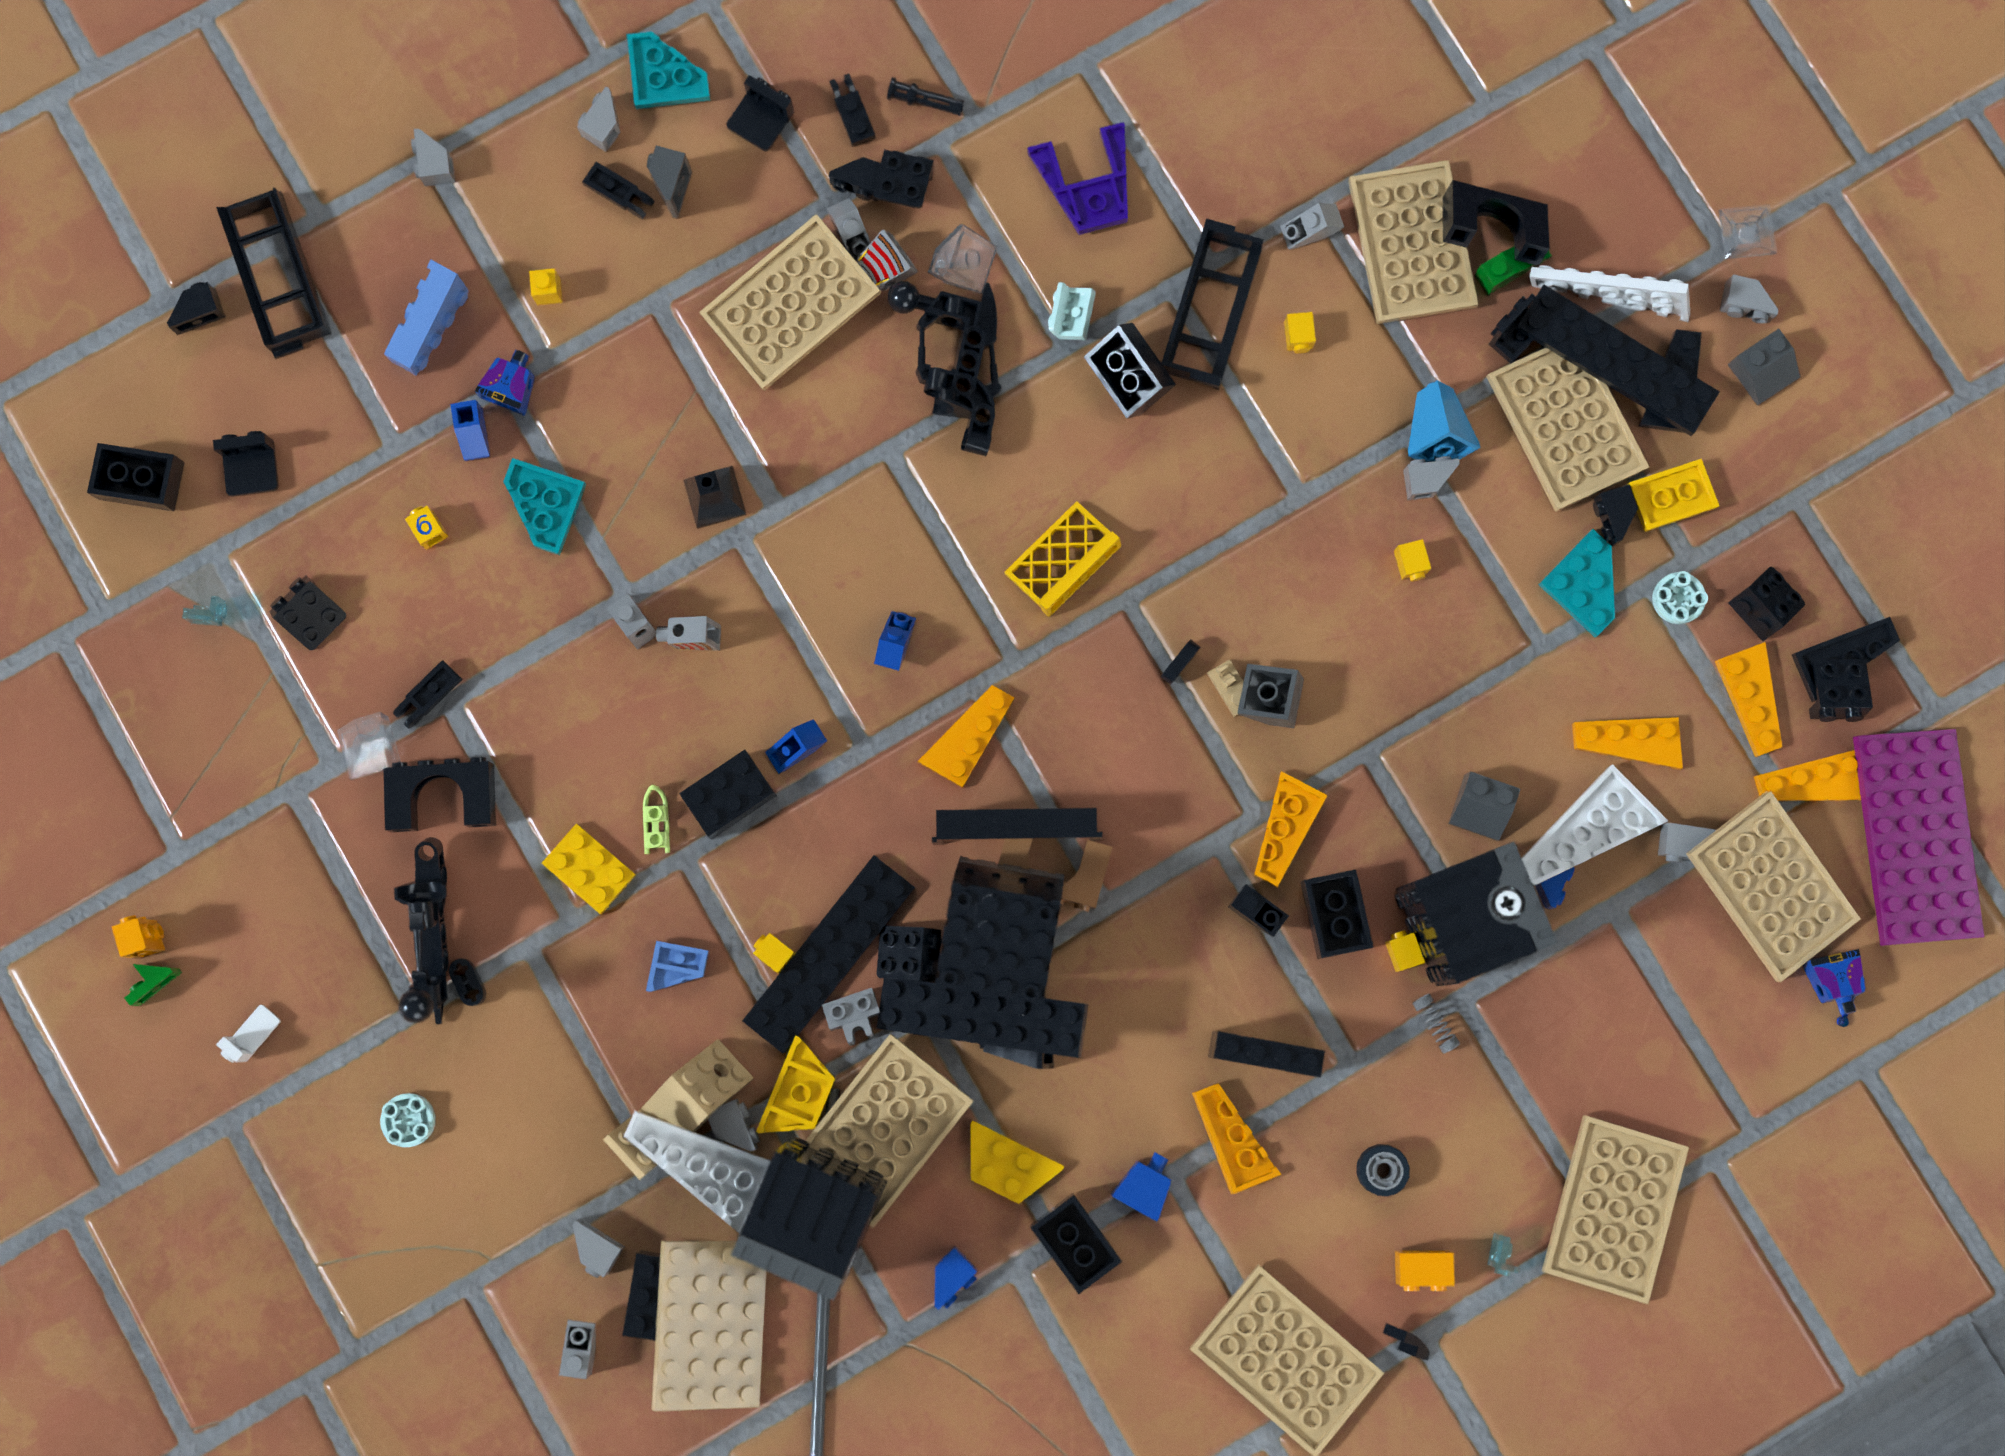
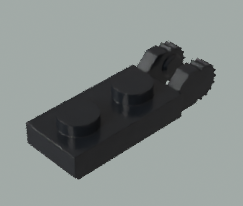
[829,74,876,147]
[582,162,655,219]
[393,660,463,729]

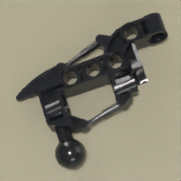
[888,281,1002,457]
[394,837,449,1024]

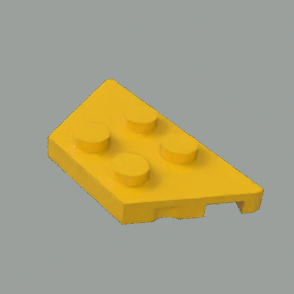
[756,1036,836,1133]
[971,1120,1064,1204]

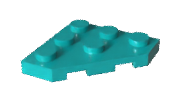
[627,31,711,109]
[503,458,586,556]
[1538,529,1615,638]

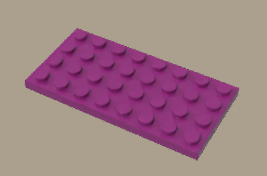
[1853,729,1985,946]

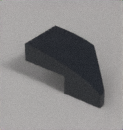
[1383,1323,1430,1361]

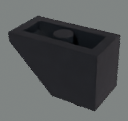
[167,282,225,335]

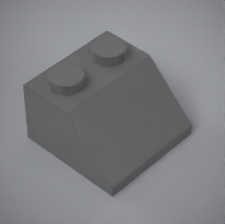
[647,145,692,219]
[1728,329,1800,406]
[1237,664,1304,728]
[1448,771,1521,841]

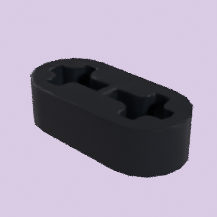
[1161,639,1201,685]
[449,958,486,1006]

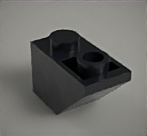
[828,157,881,202]
[1593,485,1638,547]
[1228,884,1289,937]

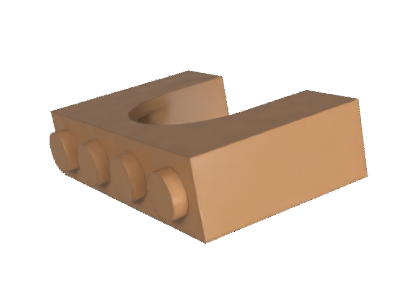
[998,839,1113,912]

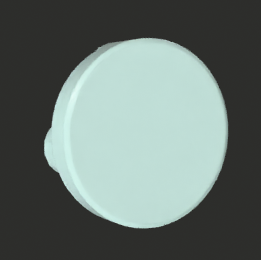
[1652,571,1708,624]
[380,1093,436,1147]

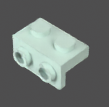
[1048,282,1096,340]

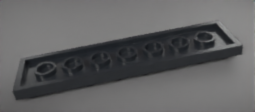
[1515,285,1720,436]
[742,855,915,1054]
[876,976,1089,1058]

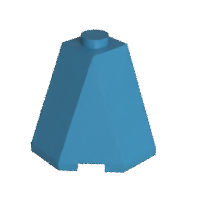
[1408,380,1481,462]

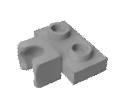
[822,988,880,1046]

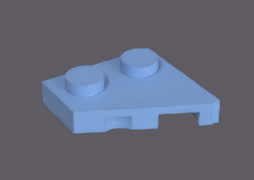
[646,941,709,992]

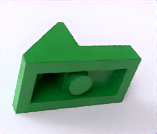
[124,964,182,1006]

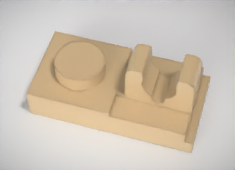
[1207,660,1244,717]

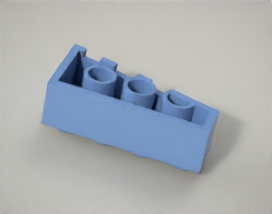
[384,259,469,376]

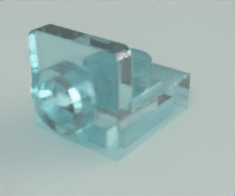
[182,596,227,626]
[1487,1233,1520,1276]

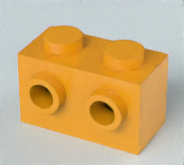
[111,915,165,959]
[1395,1250,1455,1291]

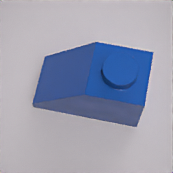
[765,719,827,774]

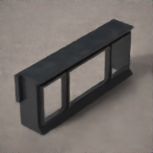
[216,187,332,359]
[1162,218,1264,390]
[932,808,1103,845]

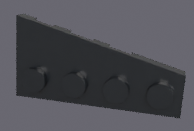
[1638,329,1702,433]
[1792,617,1900,702]

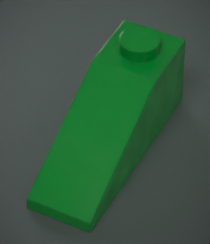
[1474,247,1552,296]

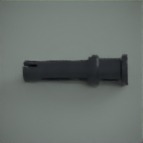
[887,77,964,116]

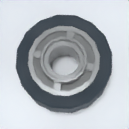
[1356,1144,1410,1197]

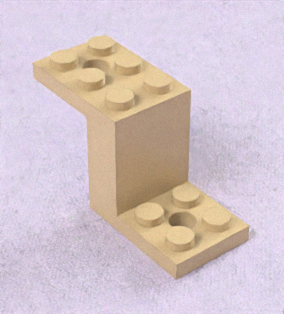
[603,1039,753,1180]

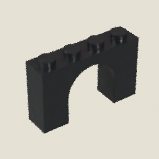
[1442,180,1550,266]
[383,757,496,833]
[1208,1031,1325,1078]

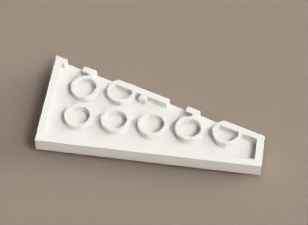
[1529,265,1690,322]
[1522,764,1668,886]
[624,1111,771,1234]

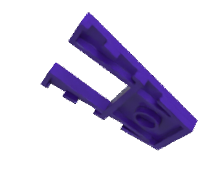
[1027,122,1128,235]

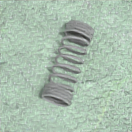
[1412,994,1460,1054]

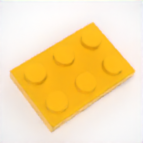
[1627,459,1720,532]
[542,824,636,915]

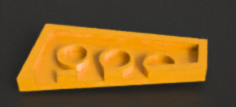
[1715,642,1782,757]
[917,685,1015,788]
[1572,717,1683,770]
[1754,750,1861,802]
[1254,771,1328,888]
[1192,1083,1282,1194]

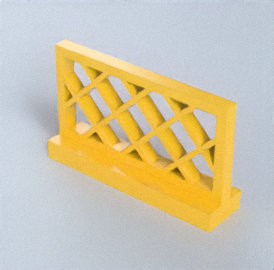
[1004,501,1121,617]

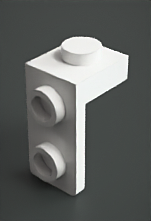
[216,1005,281,1063]

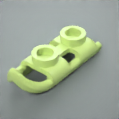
[643,785,670,854]

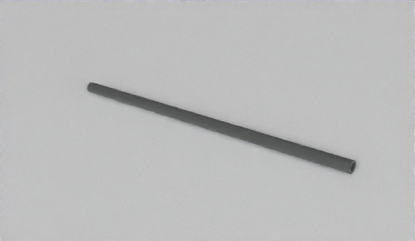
[810,1089,840,1456]

